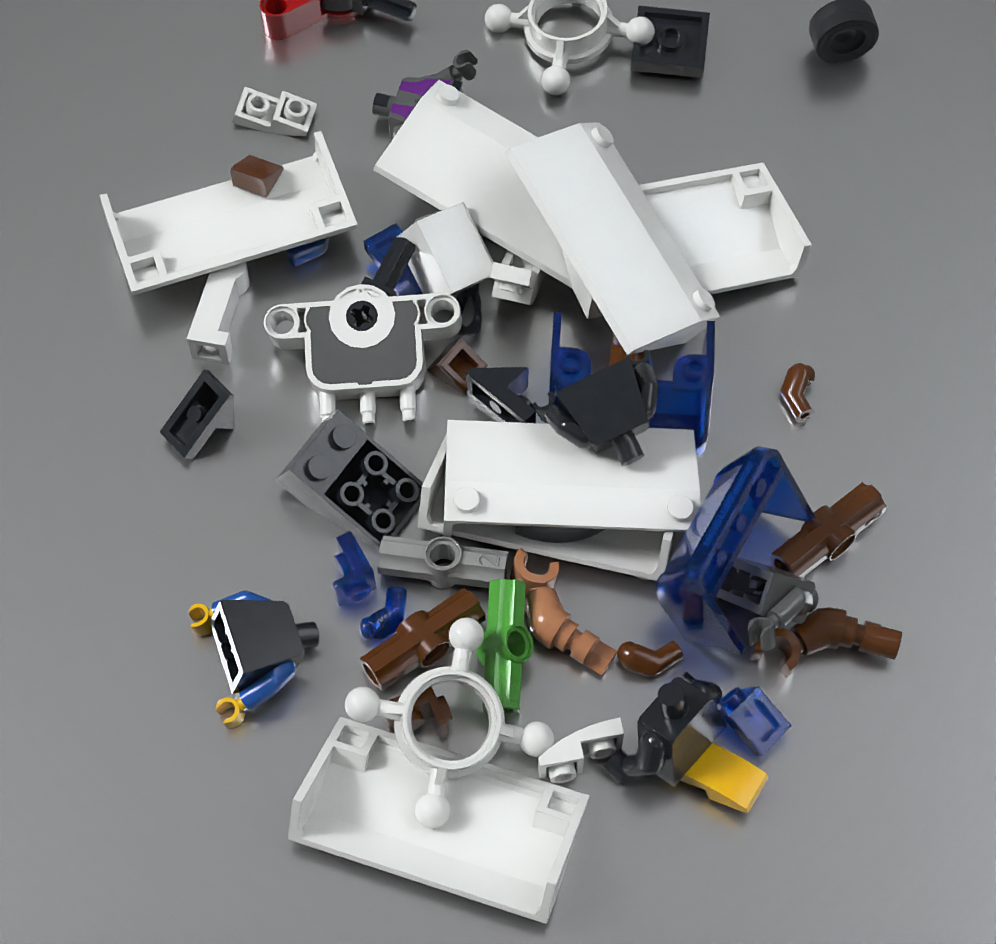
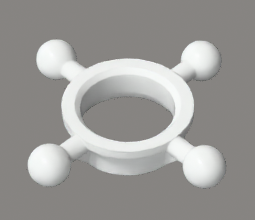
[485,0,655,95]
[345,618,554,829]

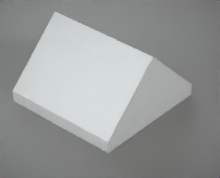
[397,202,493,296]

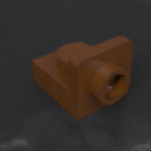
[383,686,453,739]

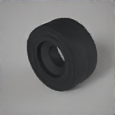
[809,0,879,63]

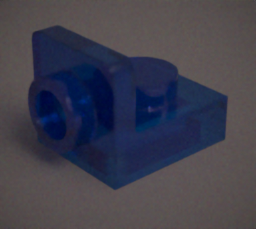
[332,531,377,606]
[719,686,792,756]

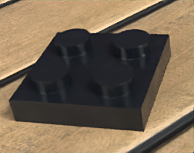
[630,5,710,78]

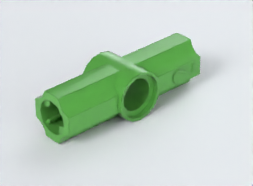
[476,579,533,714]

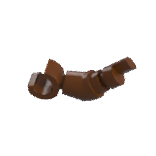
[750,607,902,678]

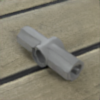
[377,536,508,589]

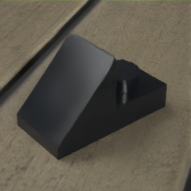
[466,367,536,423]
[160,369,234,459]

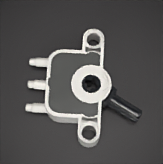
[264,237,462,425]

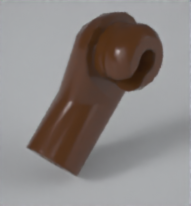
[780,363,815,422]
[617,640,684,677]

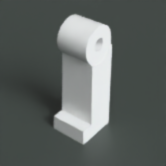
[187,262,250,365]

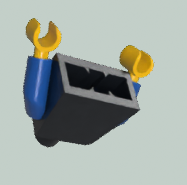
[188,590,319,728]

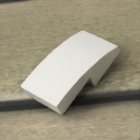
[232,86,317,136]
[538,717,624,783]

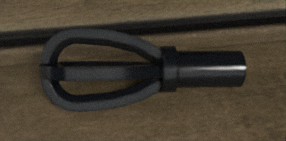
[453,283,482,336]

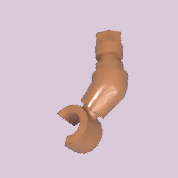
[510,548,617,675]

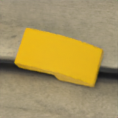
[680,743,768,814]

